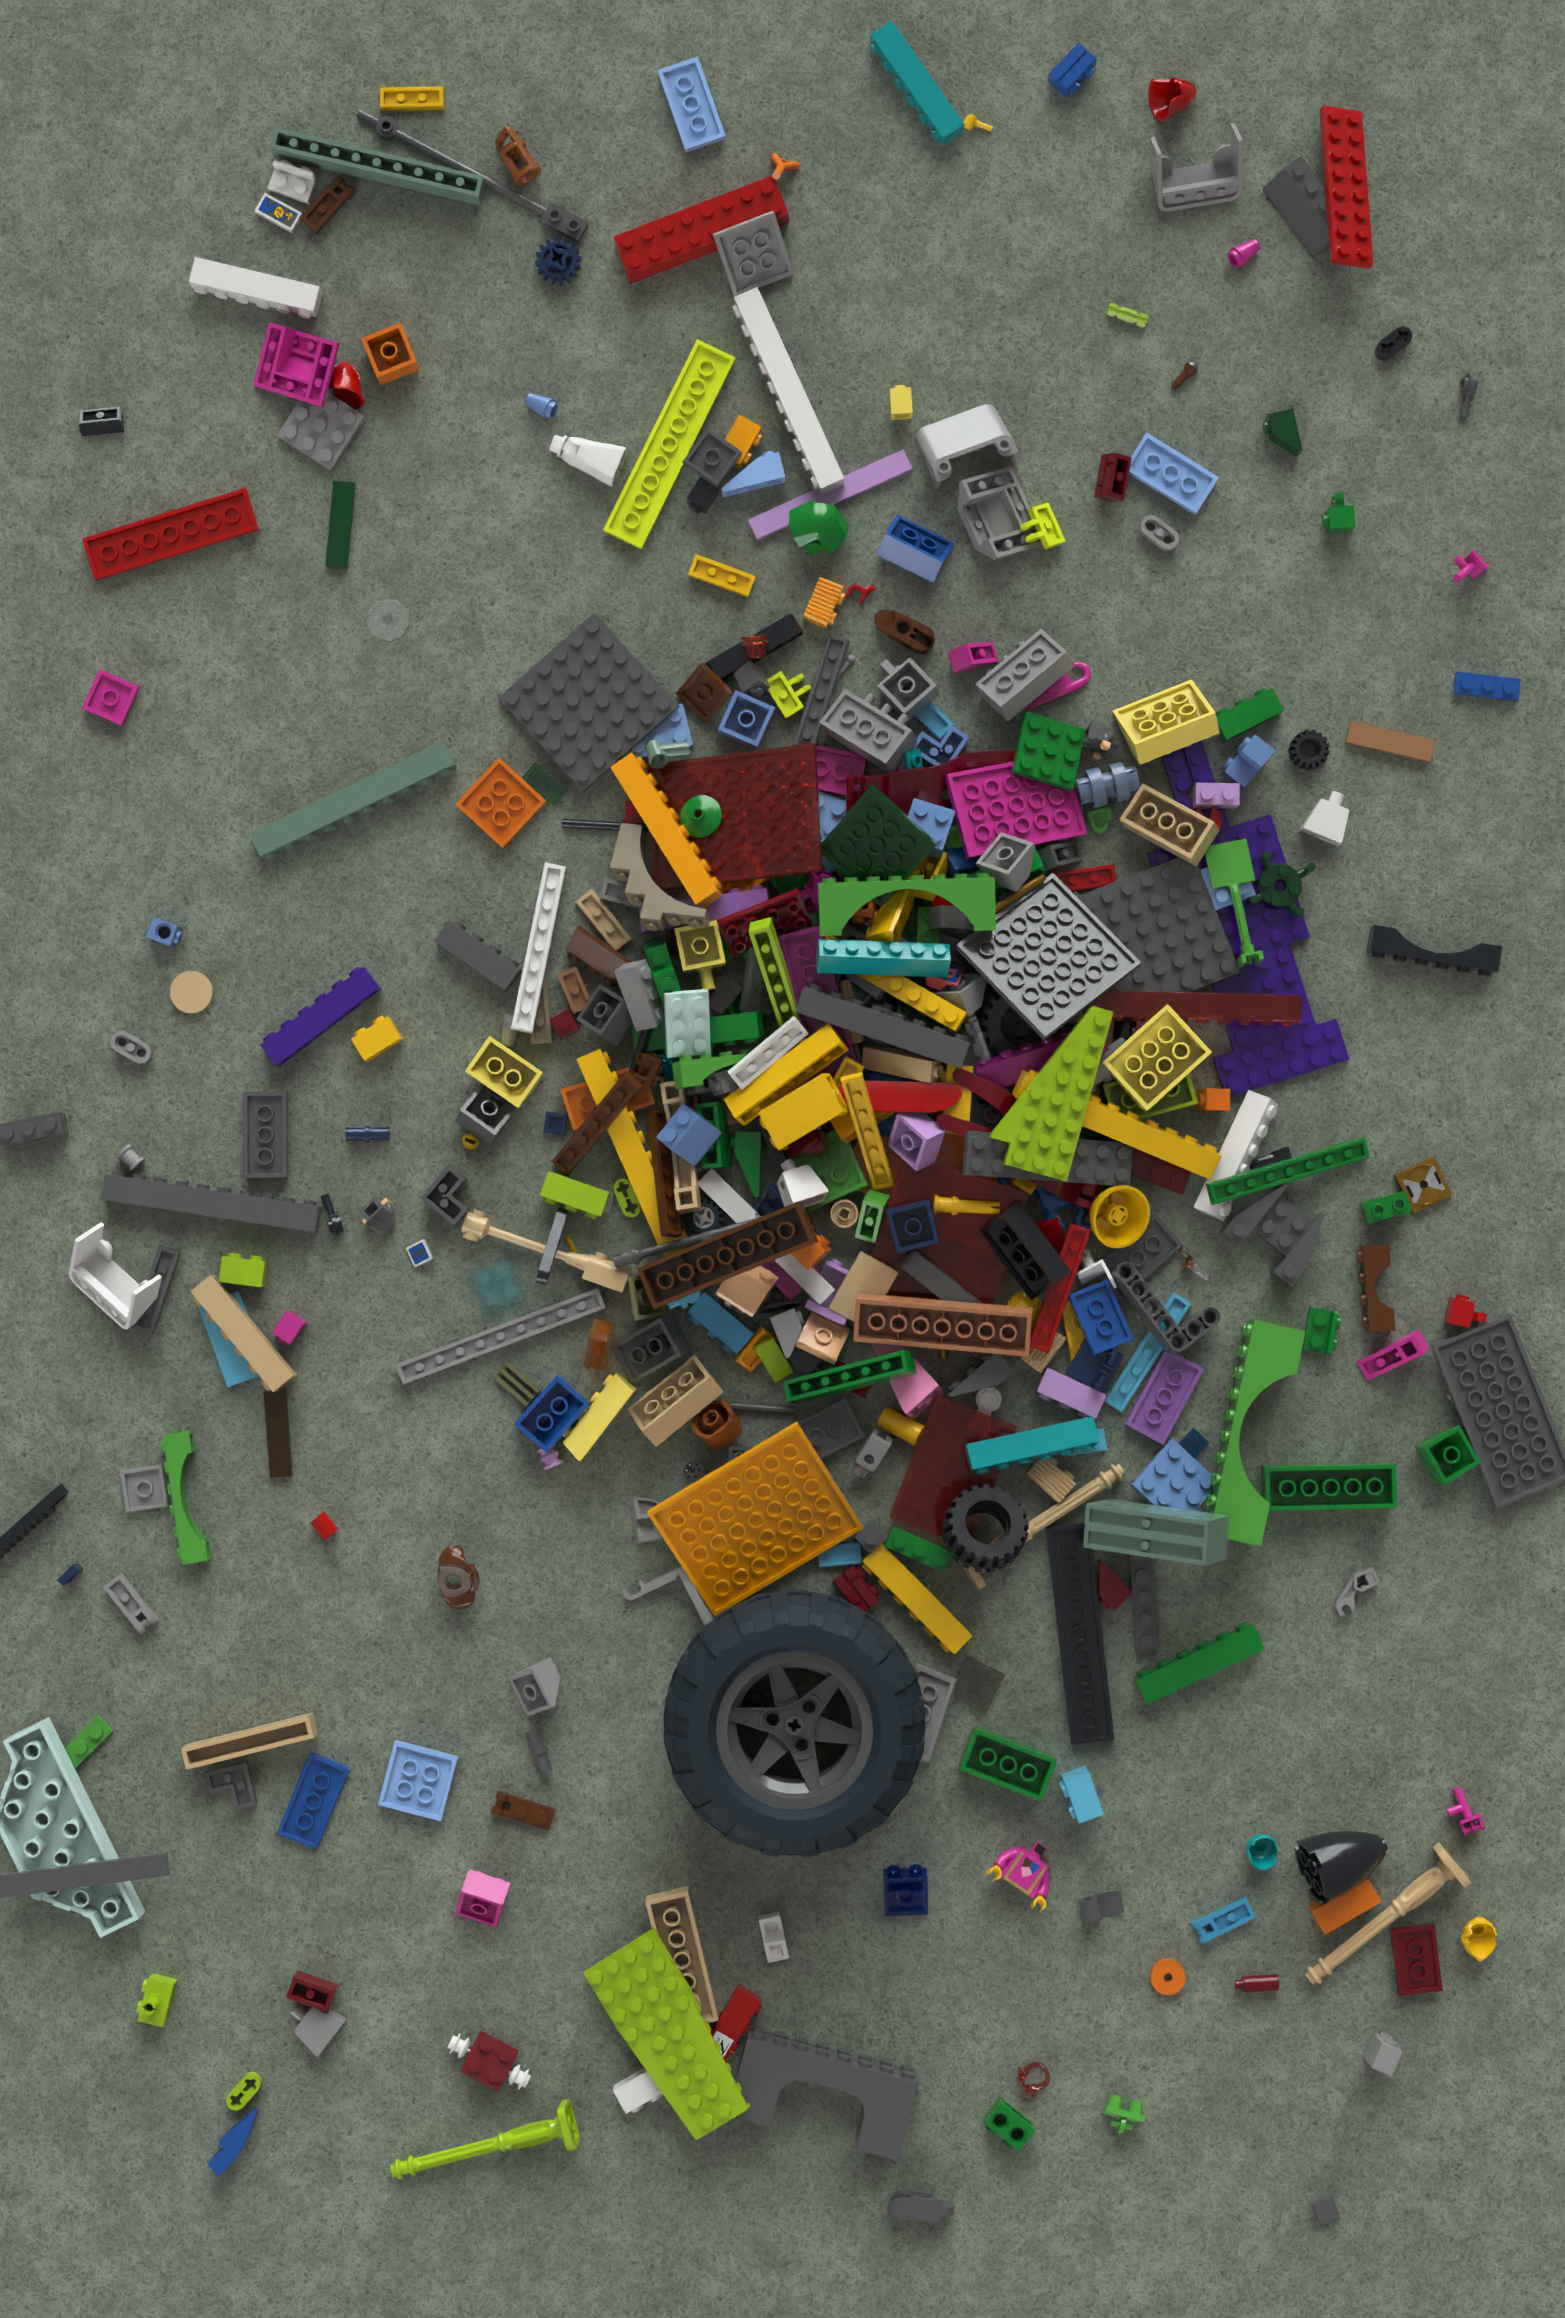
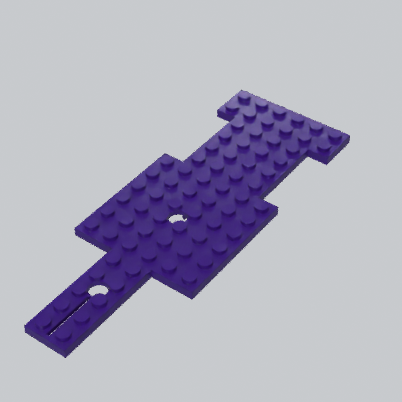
[1147,740,1349,1097]

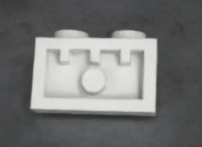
[268,160,317,204]

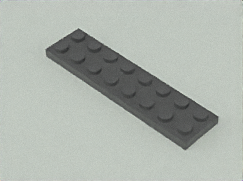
[962,1131,1133,1186]

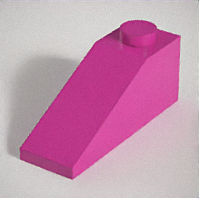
[1357,1329,1429,1381]

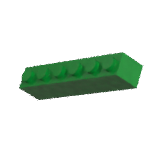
[631,1011,764,1054]
[783,1350,917,1404]
[1133,1622,1265,1704]

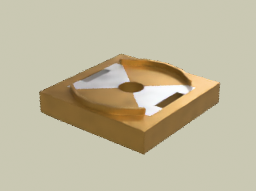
[1394,1156,1453,1214]

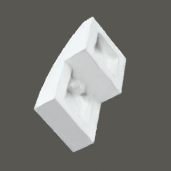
[758,1911,789,1963]

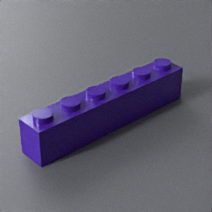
[260,967,382,1067]

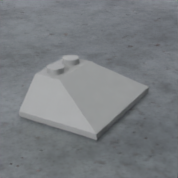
[958,466,1043,560]

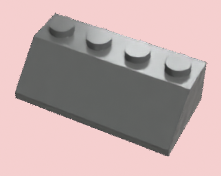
[1263,156,1329,257]

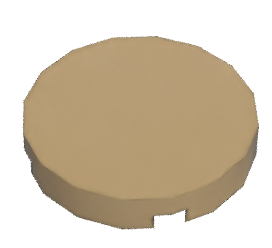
[170,971,214,1014]

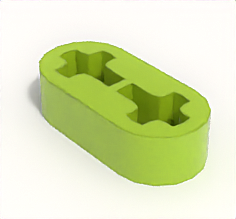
[613,1178,642,1218]
[226,2072,262,2111]

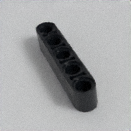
[705,614,804,681]

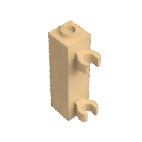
[862,1044,943,1083]

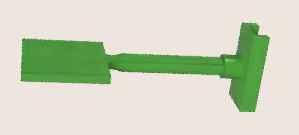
[1205,839,1264,970]

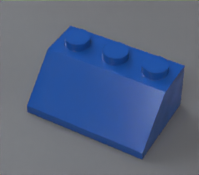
[876,515,955,583]
[514,1374,590,1453]

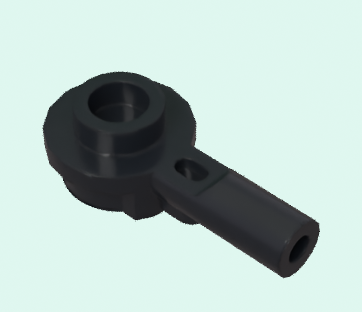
[321,1194,344,1236]

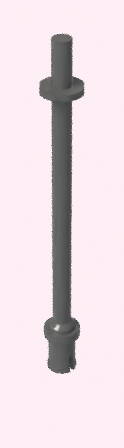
[612,1212,762,1268]

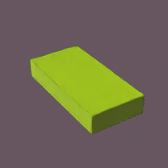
[753,1336,793,1383]

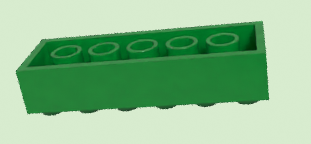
[1261,1462,1397,1511]

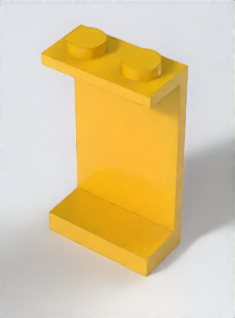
[758,1073,850,1151]

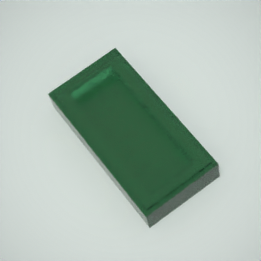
[522,762,568,807]

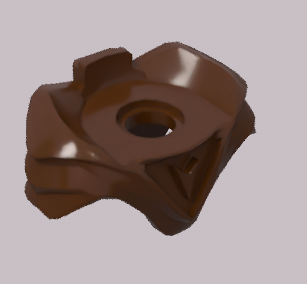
[437,1545,480,1610]

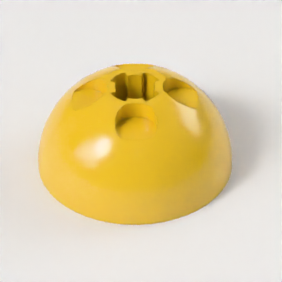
[1089,1185,1150,1248]

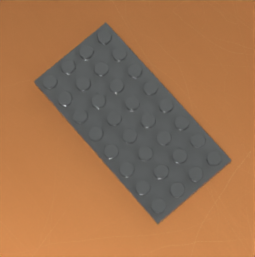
[1430,1314,1565,1508]

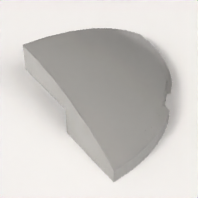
[632,1498,663,1544]

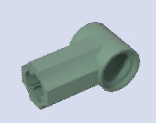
[645,740,690,768]

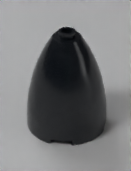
[1294,1831,1388,1905]

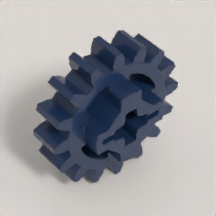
[535,237,582,286]

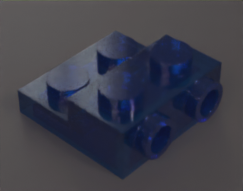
[883,1864,928,1916]

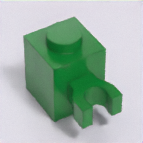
[1322,492,1356,534]

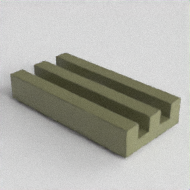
[494,1361,541,1406]

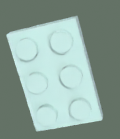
[664,989,711,1058]

